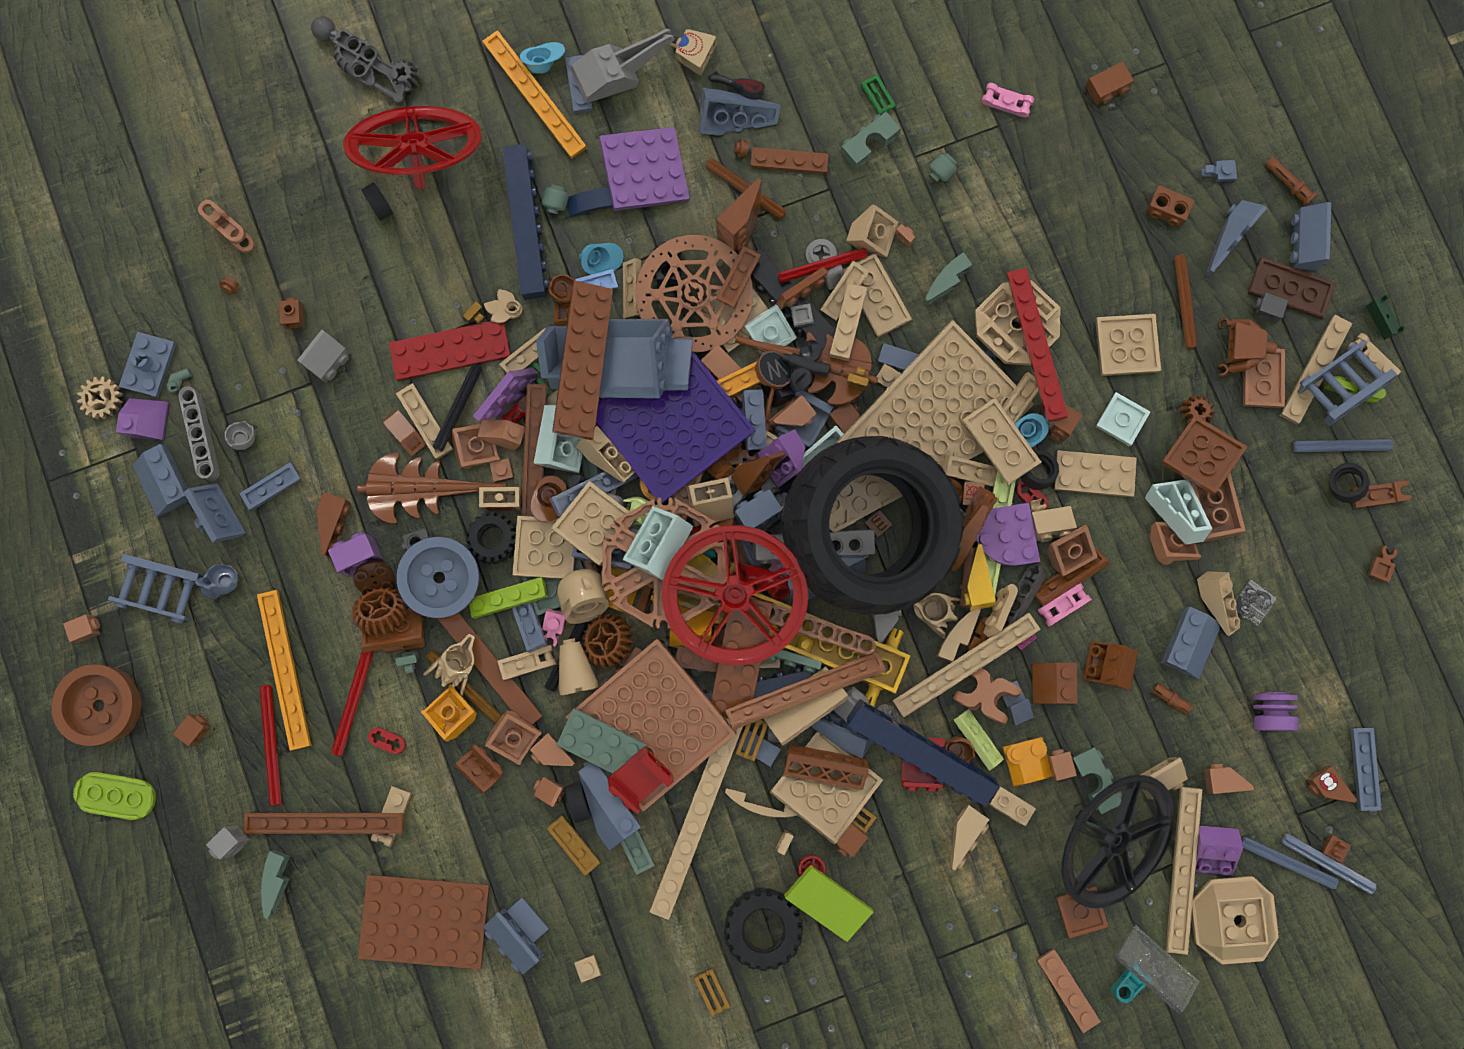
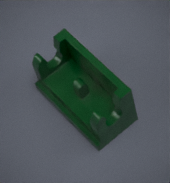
[1366,294,1406,340]

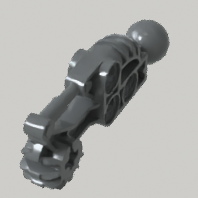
[311,16,420,105]

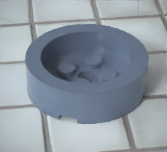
[397,537,480,618]

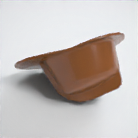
[530,476,567,522]

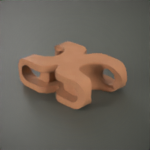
[198,200,256,254]
[953,668,1022,725]

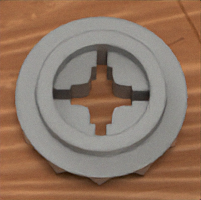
[806,239,837,263]

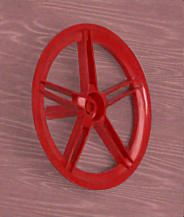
[343,106,482,189]
[662,525,808,665]

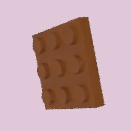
[1161,415,1248,496]

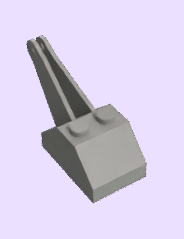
[571,29,674,103]

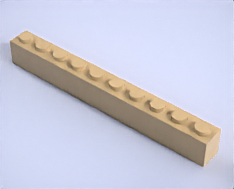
[650,718,743,920]

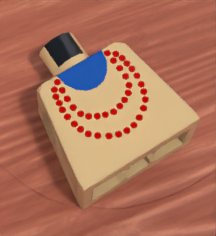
[669,29,716,76]

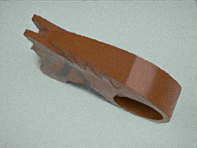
[951,486,998,572]

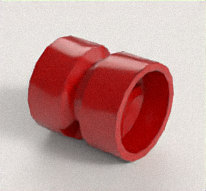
[798,854,825,876]

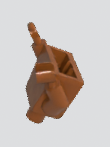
[1218,318,1277,377]

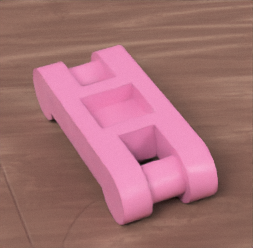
[981,83,1034,118]
[1038,583,1092,627]

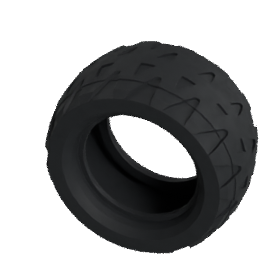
[782,436,964,615]

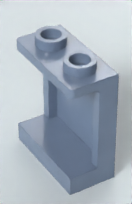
[775,390,833,450]

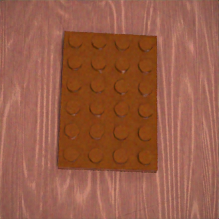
[358,875,490,969]

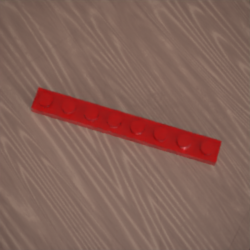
[1007,268,1068,422]

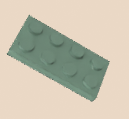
[556,708,647,774]

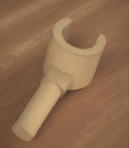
[1030,498,1046,513]

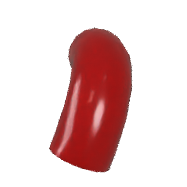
[739,565,790,601]

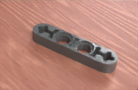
[1002,563,1047,630]

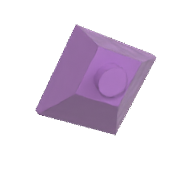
[116,398,169,441]

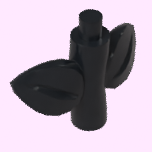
[782,340,831,392]

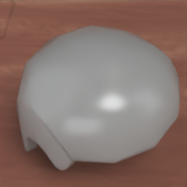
[225,421,256,450]

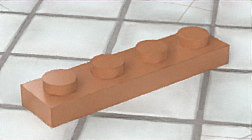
[1036,949,1100,1033]

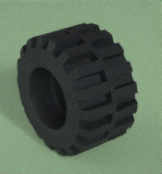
[465,512,516,564]

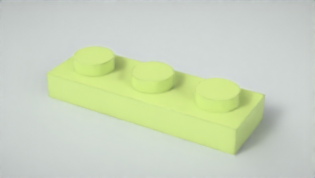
[954,709,1004,771]

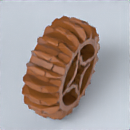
[352,586,407,637]
[581,613,634,668]

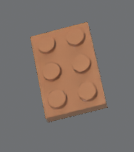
[1243,349,1285,408]

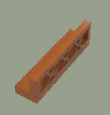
[783,744,869,790]

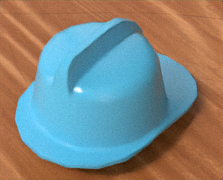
[520,42,565,74]
[579,243,624,274]
[1014,413,1049,448]

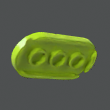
[73,772,156,820]

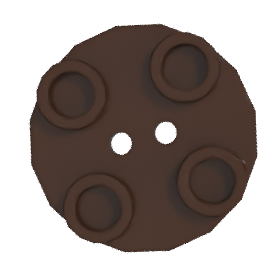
[354,561,395,595]

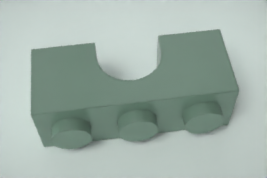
[841,112,901,170]
[1072,747,1123,814]

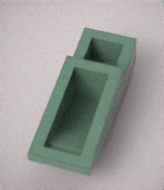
[924,252,972,307]
[261,850,290,919]

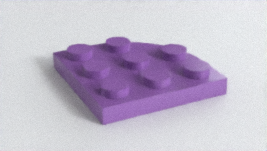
[473,368,539,421]
[975,503,1040,566]

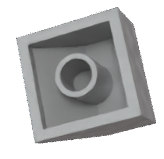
[297,330,350,383]

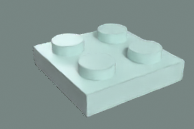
[744,305,797,355]
[1095,392,1150,446]

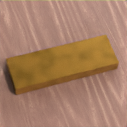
[546,815,601,876]

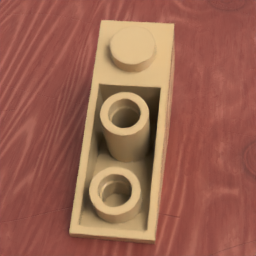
[576,426,635,482]
[1197,571,1240,636]
[950,805,989,871]

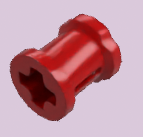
[501,403,526,423]

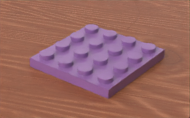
[599,127,690,211]

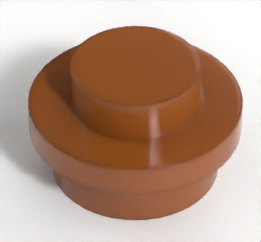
[734,138,749,158]
[219,277,239,294]

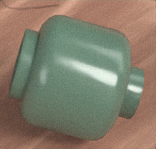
[929,153,957,182]
[542,184,569,214]

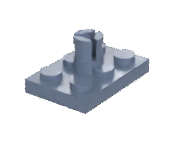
[119,332,177,398]
[184,483,246,543]

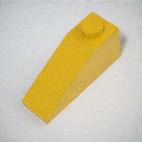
[963,544,996,611]

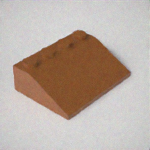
[716,178,761,255]

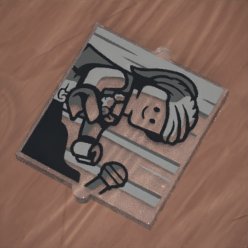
[1235,579,1278,627]

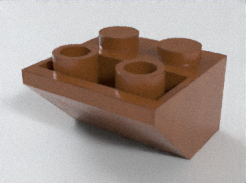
[1083,641,1138,690]

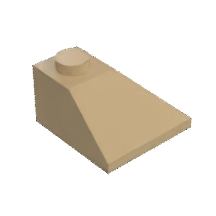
[846,205,898,257]

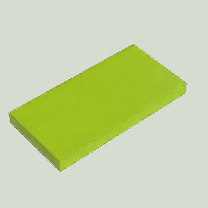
[784,865,874,942]

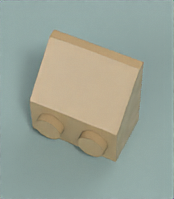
[1140,757,1188,800]

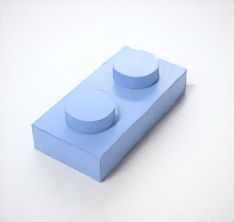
[576,269,618,290]

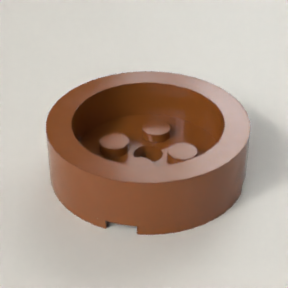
[51,665,142,746]

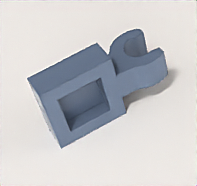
[1201,160,1237,182]

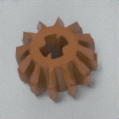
[1180,394,1215,425]

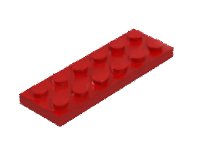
[389,321,511,381]

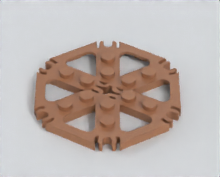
[602,497,726,629]

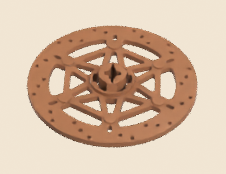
[636,235,753,353]

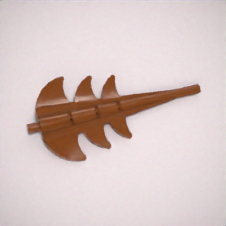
[735,332,878,405]
[357,453,506,524]

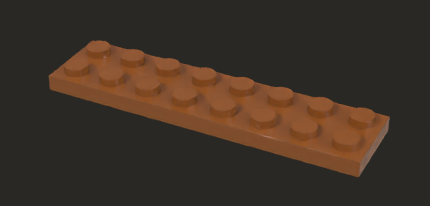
[552,280,613,440]

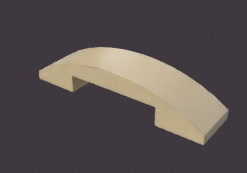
[725,788,797,817]

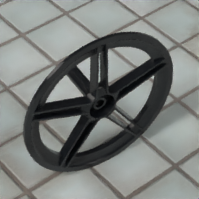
[1062,775,1174,908]

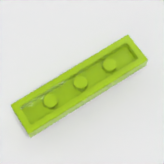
[469,577,548,619]

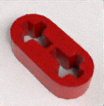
[1015,481,1048,511]
[368,728,406,754]

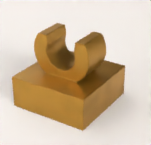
[462,301,485,324]
[847,367,869,391]

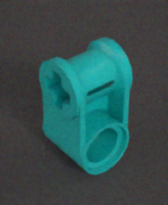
[1111,962,1151,1003]

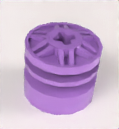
[1253,692,1299,731]

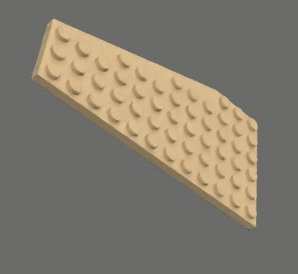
[829,320,1034,533]

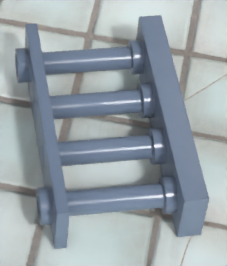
[1297,340,1397,427]
[108,554,204,624]

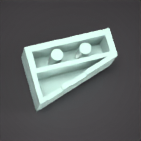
[1145,479,1212,545]

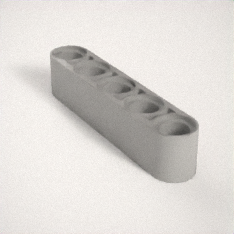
[179,386,220,482]

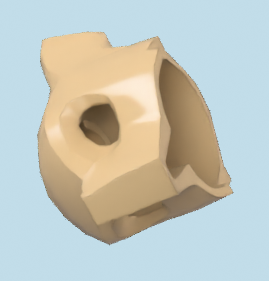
[913,593,960,639]
[423,634,475,696]

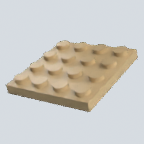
[770,731,883,845]

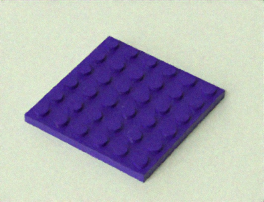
[596,351,756,504]

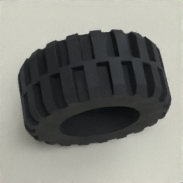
[724,888,803,971]

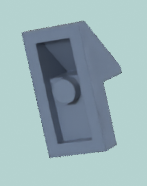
[1001,681,1034,726]

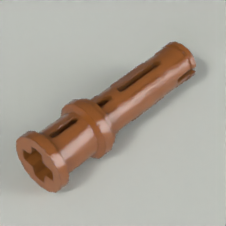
[1265,156,1318,207]

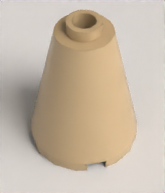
[559,638,599,695]

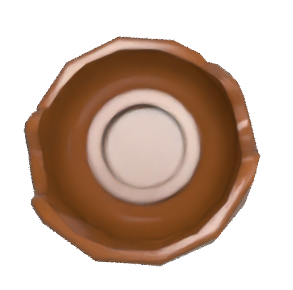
[548,274,574,304]
[943,736,975,763]

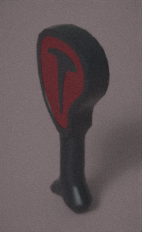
[708,71,765,100]

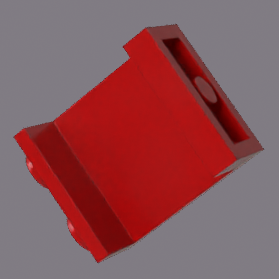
[608,747,674,814]

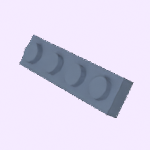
[1350,728,1382,811]

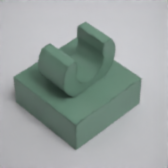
[395,649,419,674]

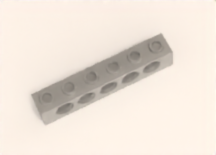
[753,529,875,564]

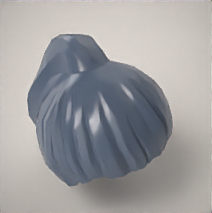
[195,563,239,599]

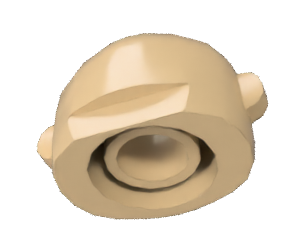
[557,569,609,624]

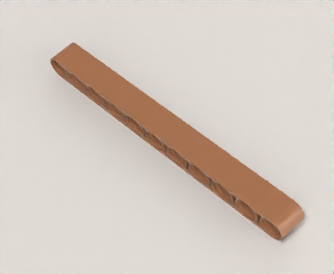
[677,589,876,656]

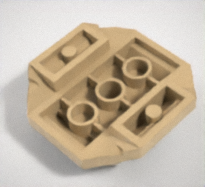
[974,280,1061,366]
[1191,876,1279,964]

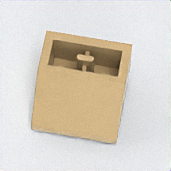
[686,477,734,527]

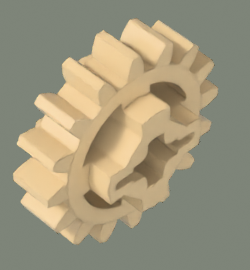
[77,377,123,419]

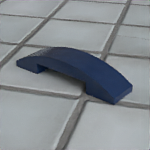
[568,187,613,217]

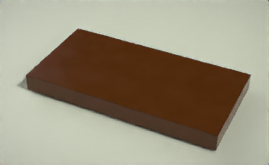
[1247,257,1336,320]

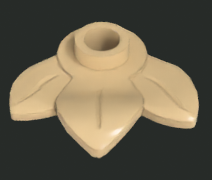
[484,289,522,323]

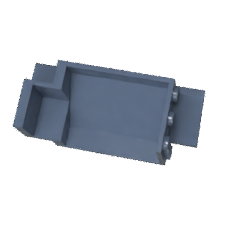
[536,319,693,398]

